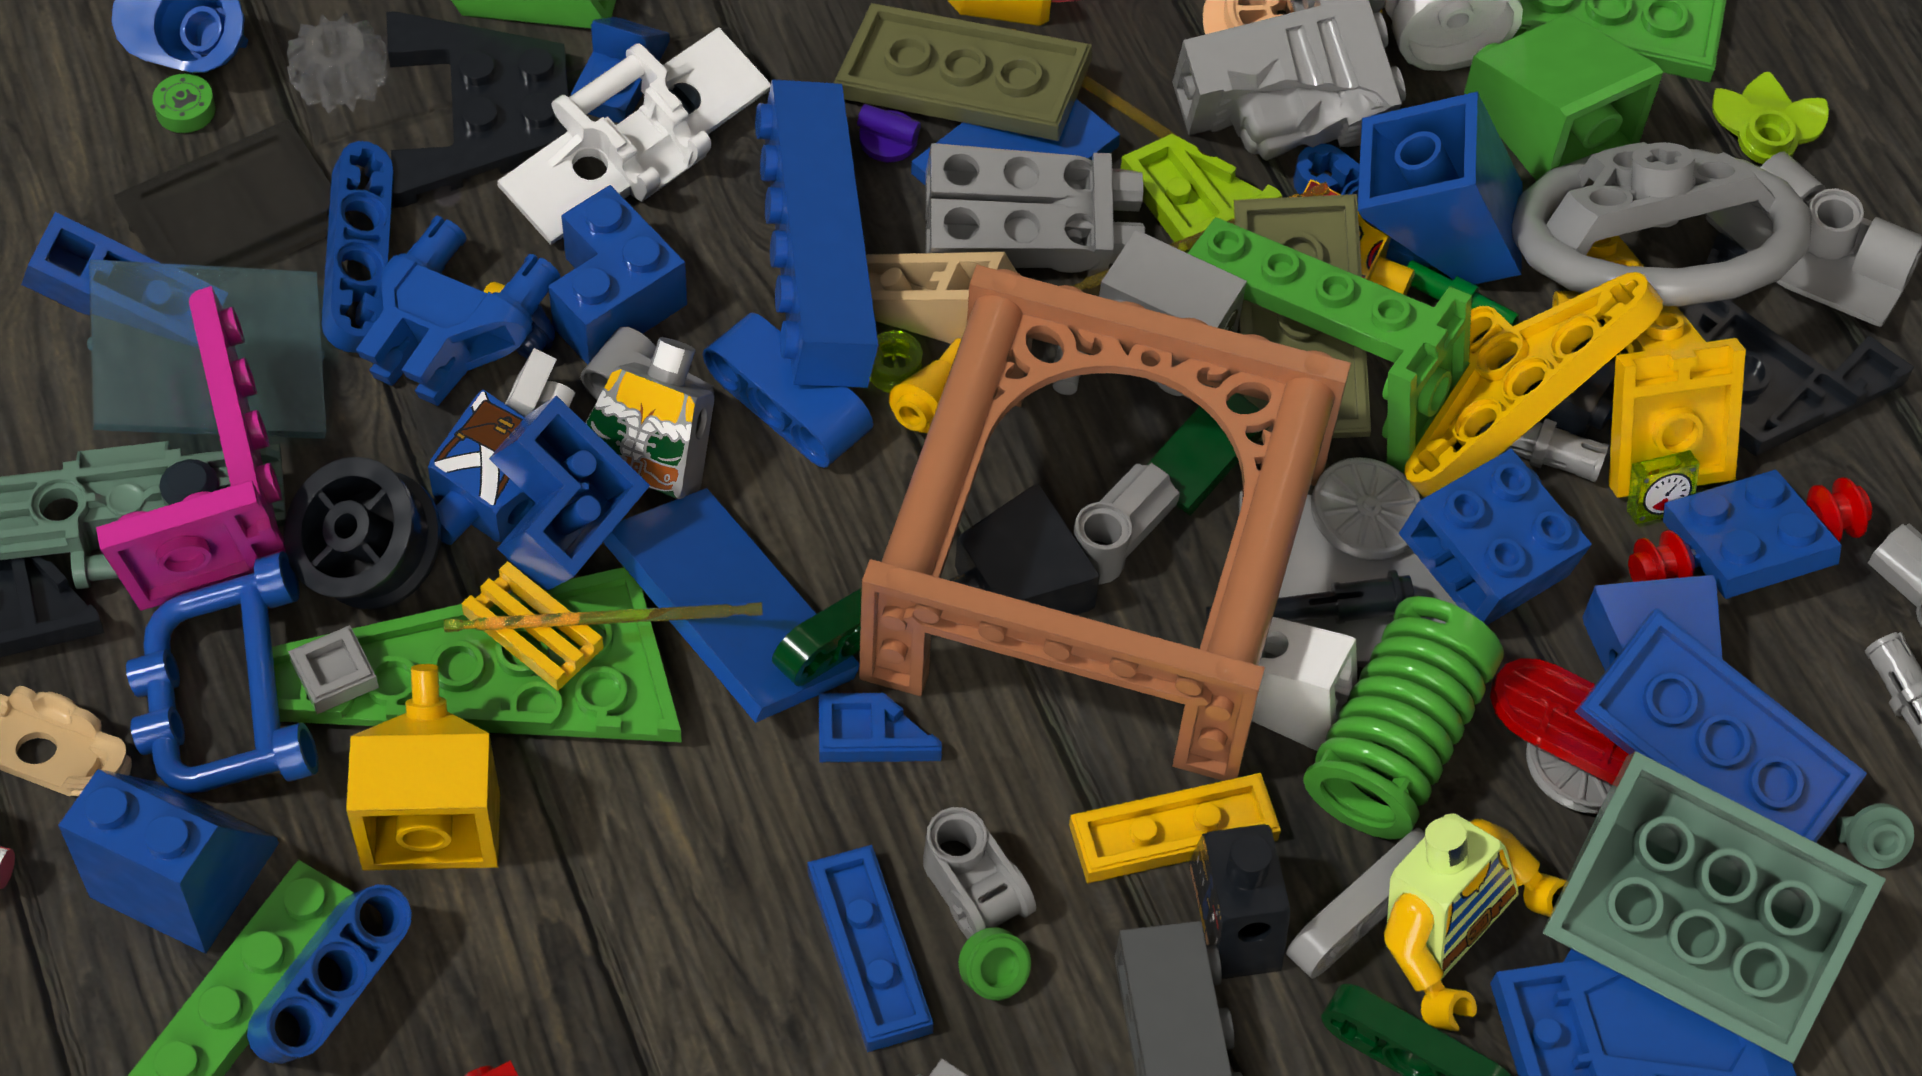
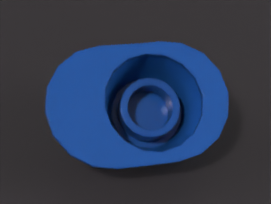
[111,0,248,73]

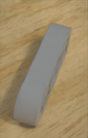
[1286,828,1425,979]

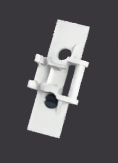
[498,27,771,245]

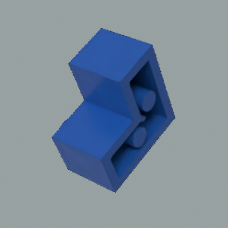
[548,185,687,365]
[489,395,650,592]

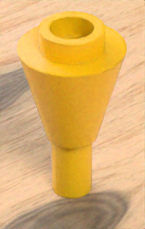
[889,338,962,433]

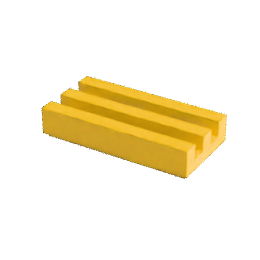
[461,561,604,691]

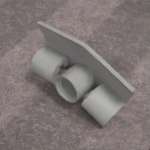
[1706,151,1922,327]

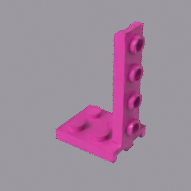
[96,286,286,611]

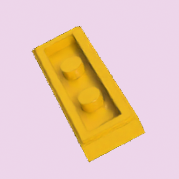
[1069,773,1281,884]

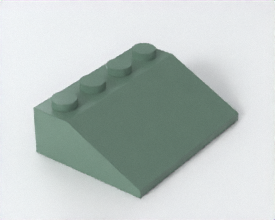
[1542,751,1886,1063]

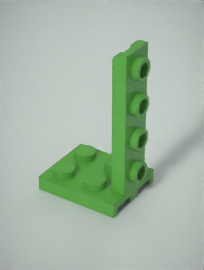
[1188,217,1472,473]

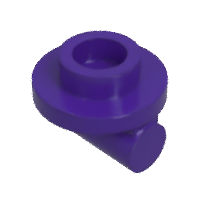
[857,104,921,162]

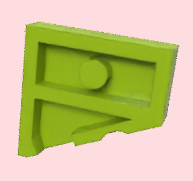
[1121,134,1283,253]

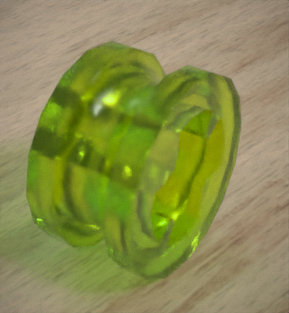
[870,330,923,393]

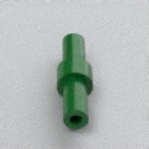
[1407,260,1520,326]

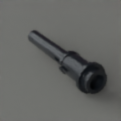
[1206,570,1415,624]

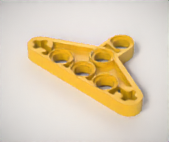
[1404,272,1663,498]

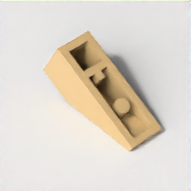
[866,252,1017,344]

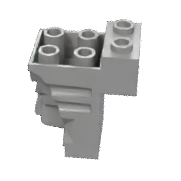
[1173,0,1406,160]

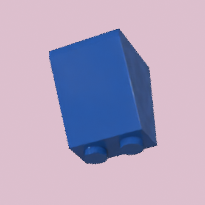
[1358,91,1523,284]
[58,769,279,954]

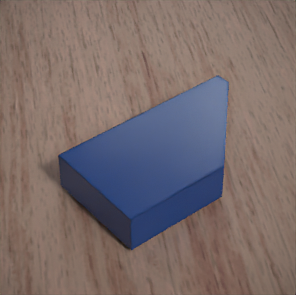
[819,693,942,762]

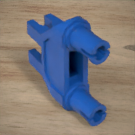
[356,216,561,406]

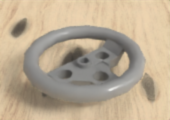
[1512,142,1812,307]

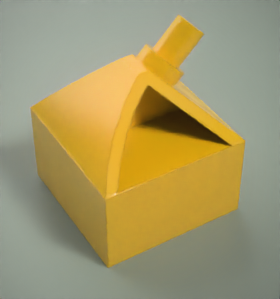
[346,664,500,871]

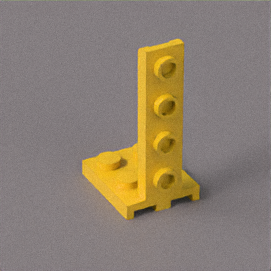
[1586,235,1746,498]

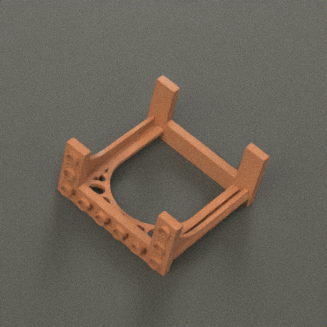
[859,265,1351,781]

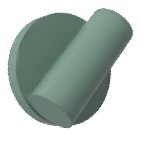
[1836,803,1914,869]

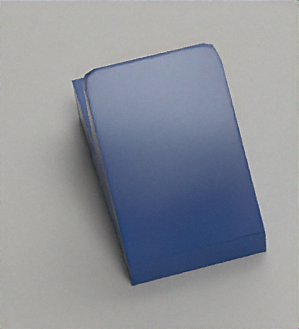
[570,17,670,123]

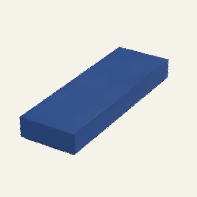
[808,845,934,1052]

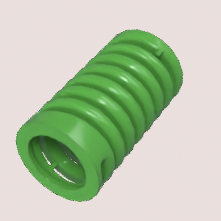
[1303,596,1504,839]

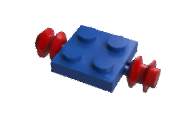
[1628,469,1872,599]

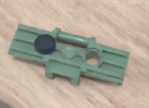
[0,441,286,589]

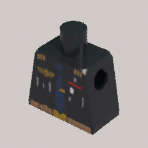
[1189,824,1290,979]

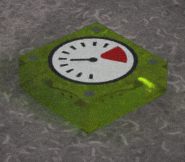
[1627,450,1700,524]

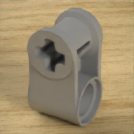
[923,807,1036,939]

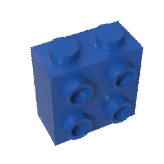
[1399,448,1592,625]

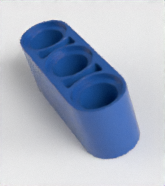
[702,312,874,468]
[247,884,412,1064]

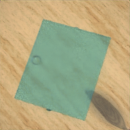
[87,259,327,439]

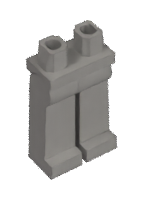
[926,143,1145,278]

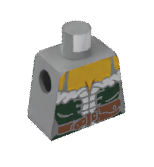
[586,337,714,499]

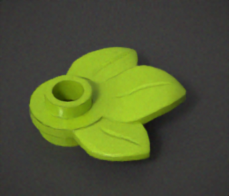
[1712,72,1829,164]

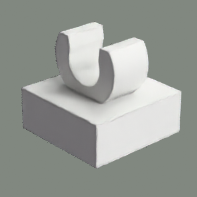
[505,348,575,417]

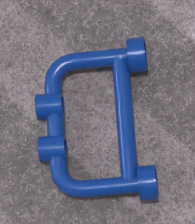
[126,551,319,794]

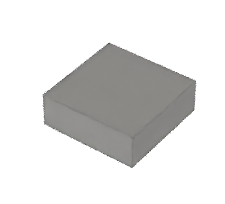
[288,625,379,714]

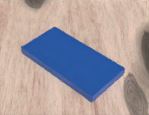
[603,488,860,723]
[1575,608,1867,843]

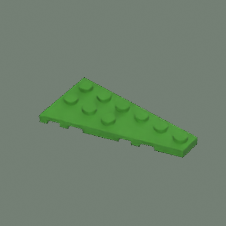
[272,567,682,743]

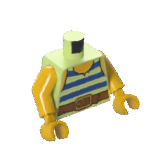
[1384,813,1566,1031]

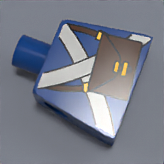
[428,389,535,545]

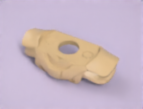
[0,686,132,796]

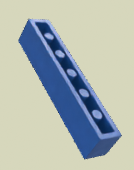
[755,79,878,388]

